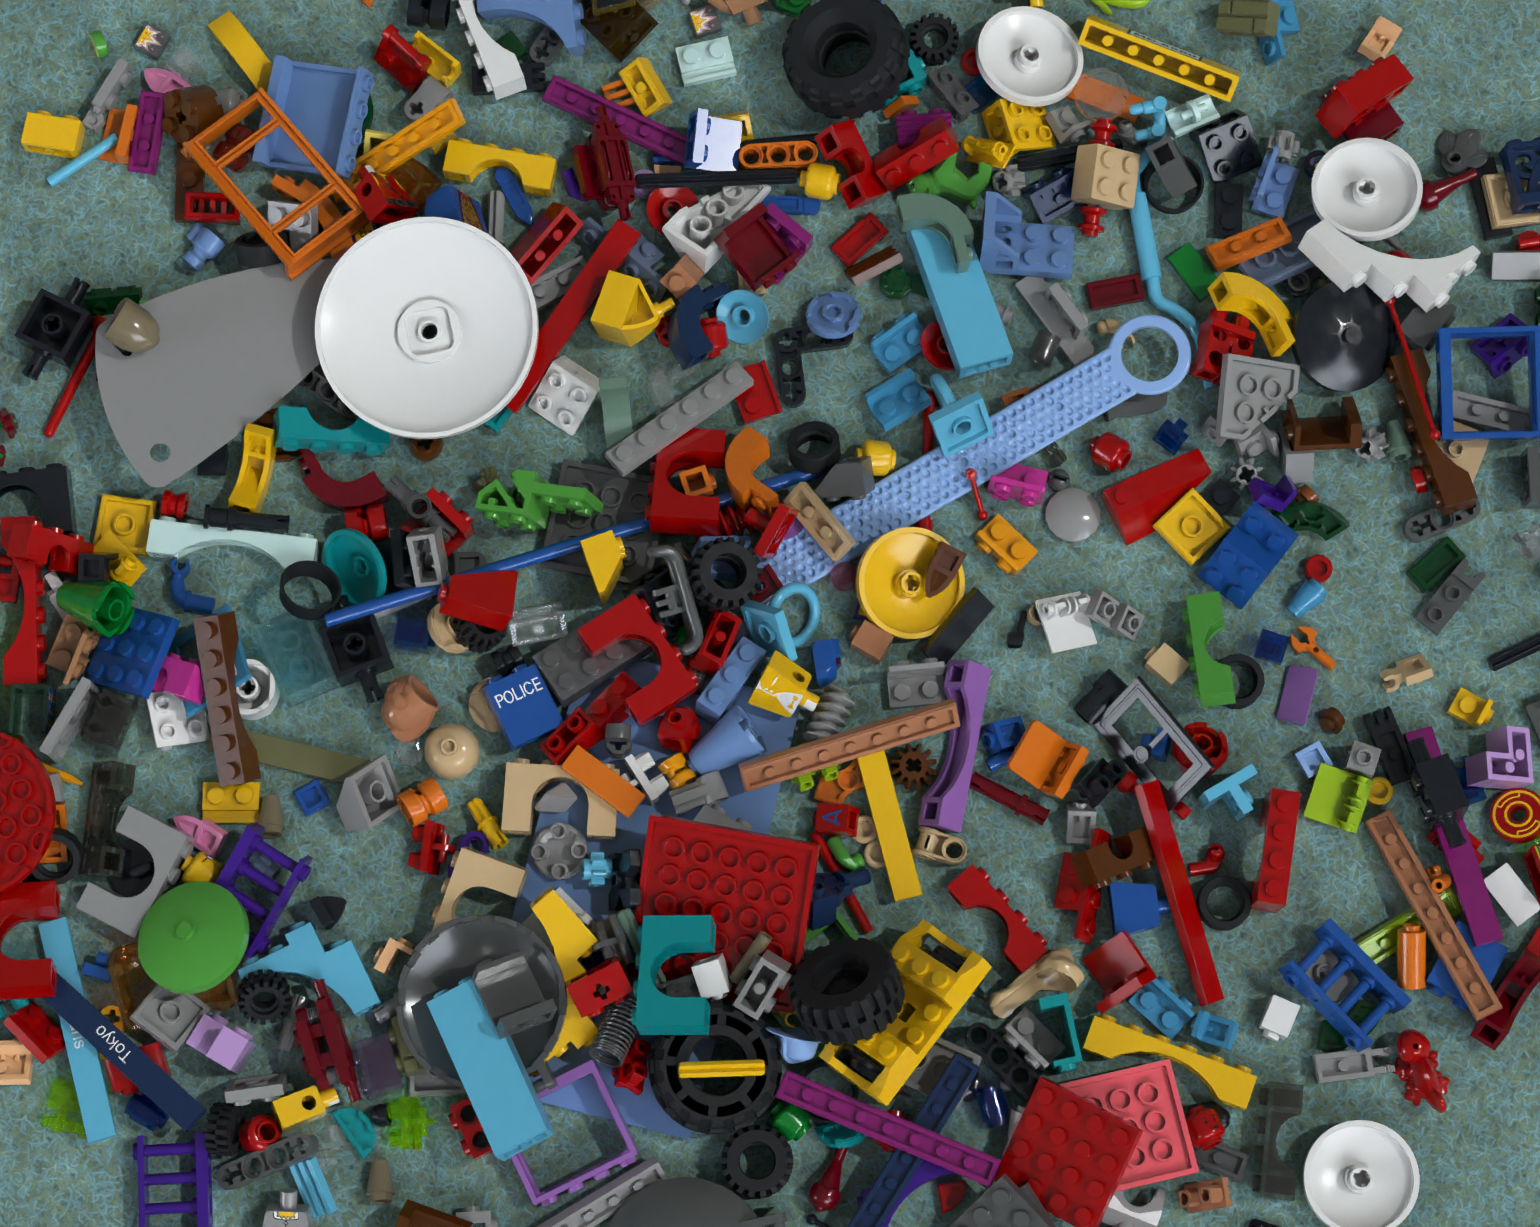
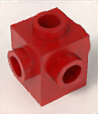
[657,706,701,754]

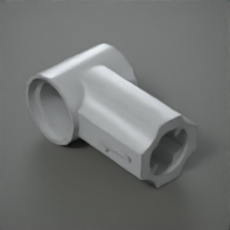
[669,771,729,815]

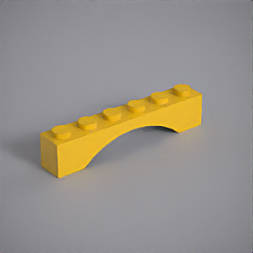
[1081,1014,1257,1111]

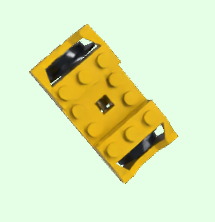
[818,919,992,1106]

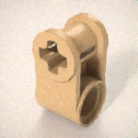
[911,826,967,866]

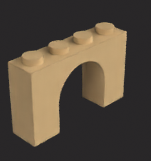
[501,758,621,840]
[425,846,529,937]

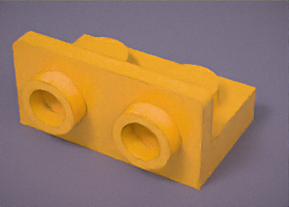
[975,514,1038,576]

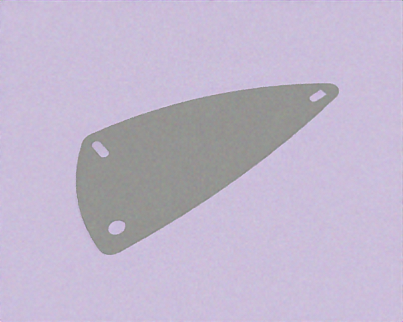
[95,259,339,488]

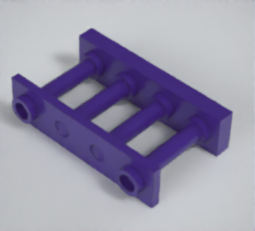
[215,822,313,958]
[133,1132,213,1227]

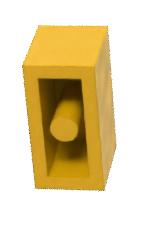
[21,110,86,159]

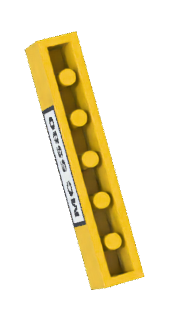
[1078,14,1242,102]

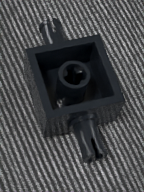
[14,277,94,381]
[319,595,394,703]
[1407,737,1470,849]

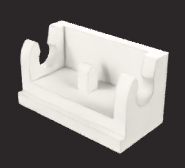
[1484,862,1540,927]

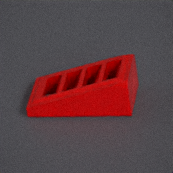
[184,191,241,225]

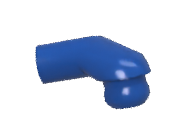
[985,749,1014,772]

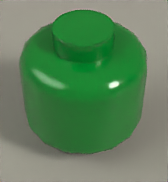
[768,1099,811,1142]

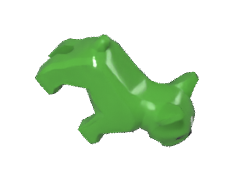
[906,152,992,209]

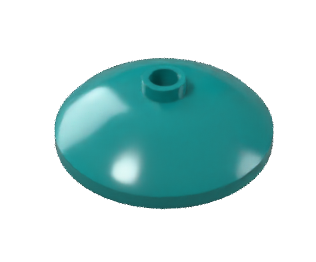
[322,528,387,606]

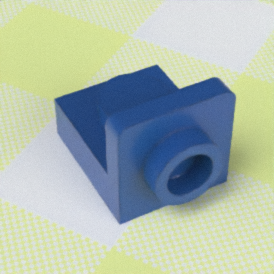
[980,716,1026,756]

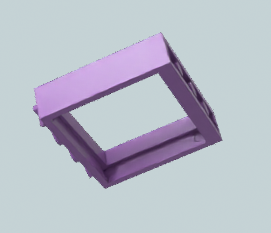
[511,1059,640,1207]

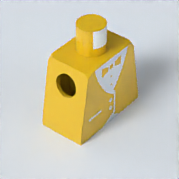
[747,650,820,717]
[271,1085,340,1135]

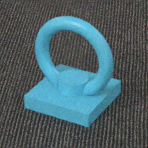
[928,373,995,458]
[740,582,820,661]

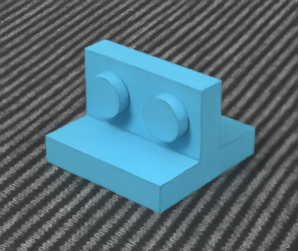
[1197,764,1258,822]

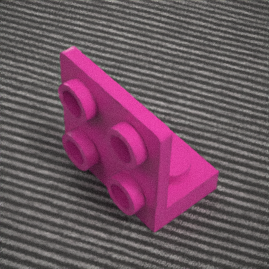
[987,464,1049,507]

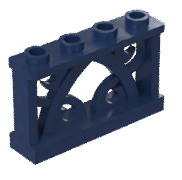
[1498,137,1540,215]

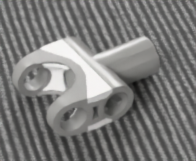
[1101,1186,1166,1227]

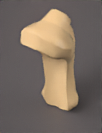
[989,947,1085,1019]

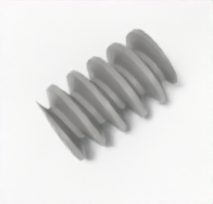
[803,685,855,742]

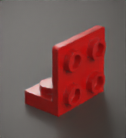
[1083,930,1157,1015]

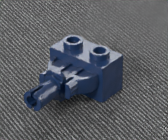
[808,867,871,931]

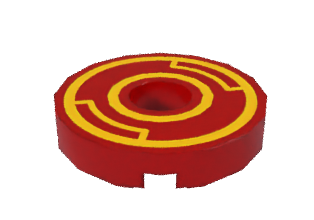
[1490,788,1540,844]

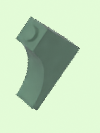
[599,377,633,465]

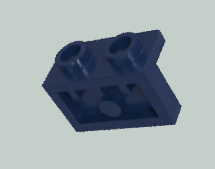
[1022,166,1082,224]

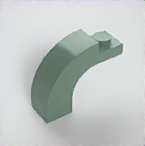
[895,193,974,274]

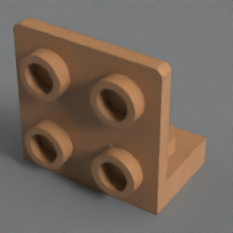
[46,613,101,685]

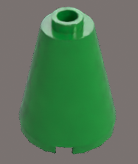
[56,581,135,637]

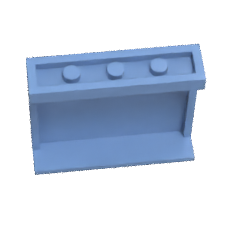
[252,55,374,180]

